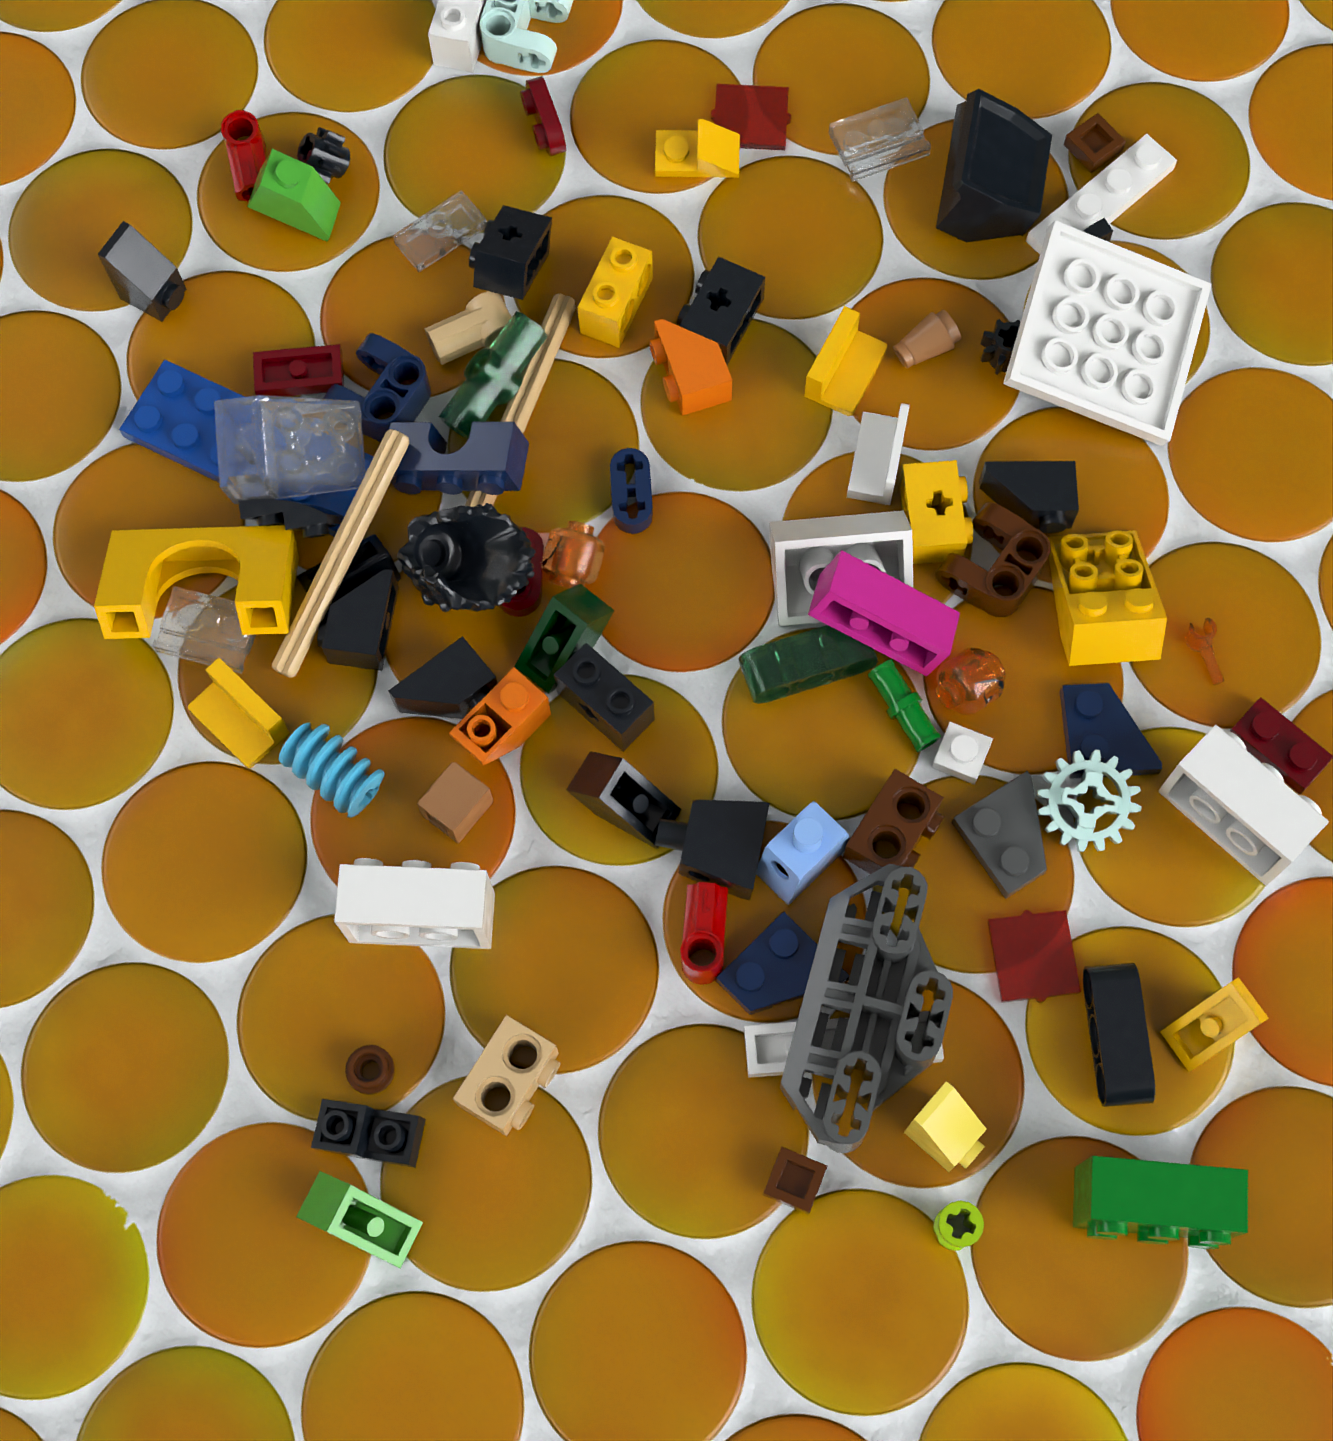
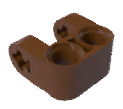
[935,502,1051,617]

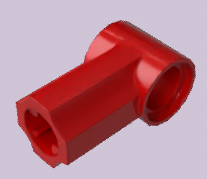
[221,110,266,202]
[680,882,728,985]

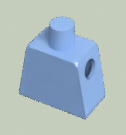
[756,801,850,906]

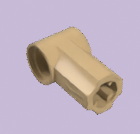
[424,291,519,365]

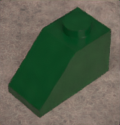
[514,584,615,694]

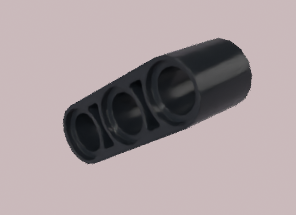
[1083,963,1155,1107]

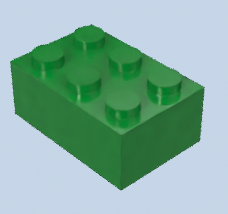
[1073,1156,1248,1249]

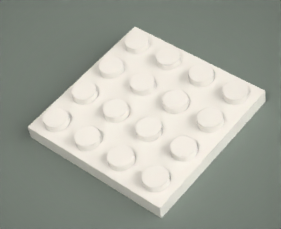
[1003,220,1212,446]

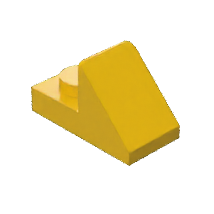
[655,119,740,178]
[1160,977,1269,1072]

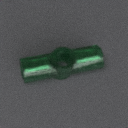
[438,311,548,440]

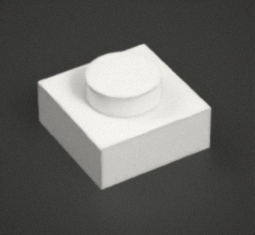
[931,722,993,785]

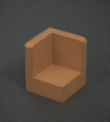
[417,762,493,844]

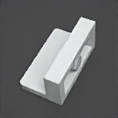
[847,403,910,505]

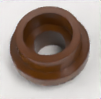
[345,1045,395,1095]

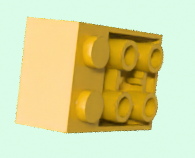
[1048,530,1167,666]

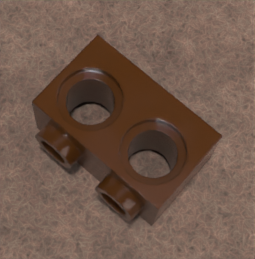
[843,769,945,874]

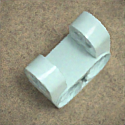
[480,0,573,73]

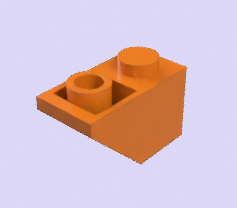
[649,319,732,416]
[449,667,551,766]

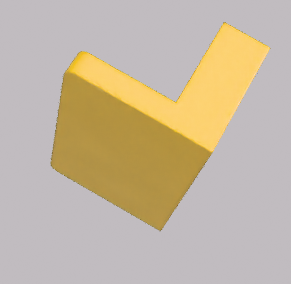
[804,306,887,416]
[188,657,290,768]

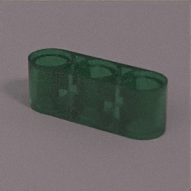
[738,625,879,704]

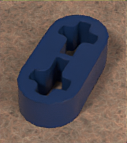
[610,448,653,534]

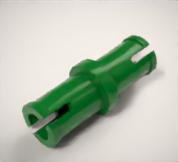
[868,659,941,753]

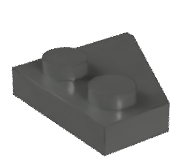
[951,771,1047,899]

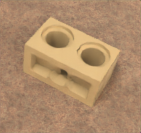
[453,1015,560,1137]

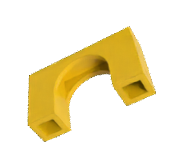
[94,525,299,639]

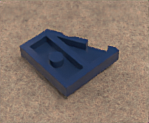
[716,911,850,1015]

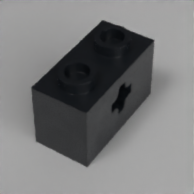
[469,205,552,300]
[676,256,765,365]
[554,643,655,752]

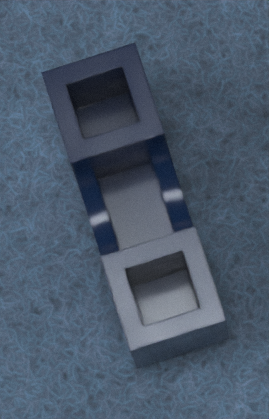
[389,422,529,495]

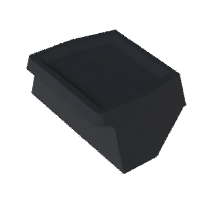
[936,89,1052,242]

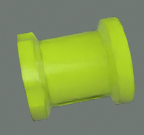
[933,1200,984,1251]

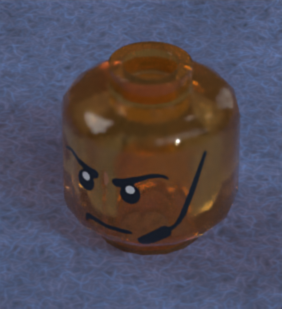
[541,521,605,588]
[936,647,1006,715]

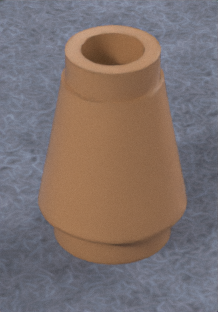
[893,310,961,368]

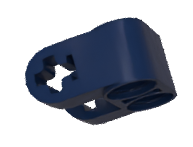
[320,333,431,442]

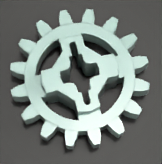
[1036,750,1142,852]

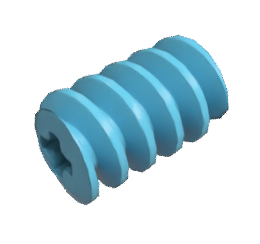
[279,722,385,818]

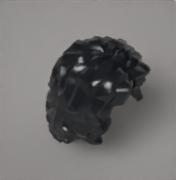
[397,503,536,612]

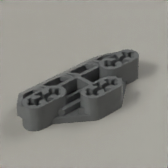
[780,864,953,1153]

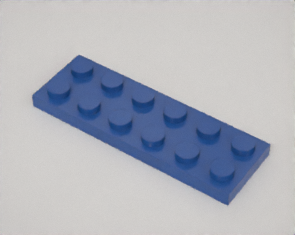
[119,359,374,537]

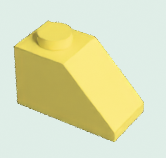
[904,1081,986,1172]

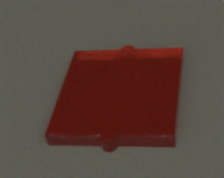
[710,84,791,151]
[987,910,1081,1003]

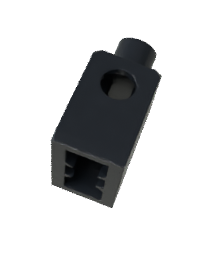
[655,800,770,900]

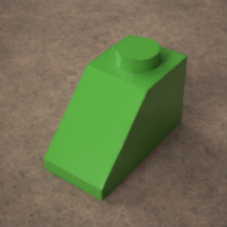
[247,149,341,241]
[296,1171,423,1269]

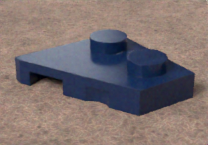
[1060,683,1162,779]

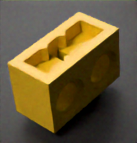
[577,237,653,348]

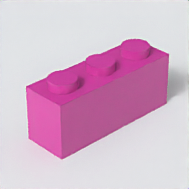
[808,550,960,676]

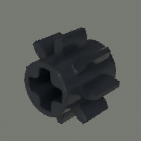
[297,127,350,184]
[980,319,1020,375]

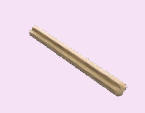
[465,293,576,507]
[272,429,409,678]

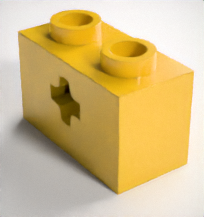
[899,460,973,564]

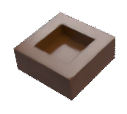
[1063,113,1126,173]
[763,1146,828,1214]

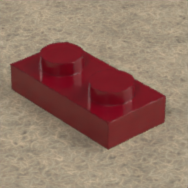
[253,344,344,399]
[1230,697,1333,795]

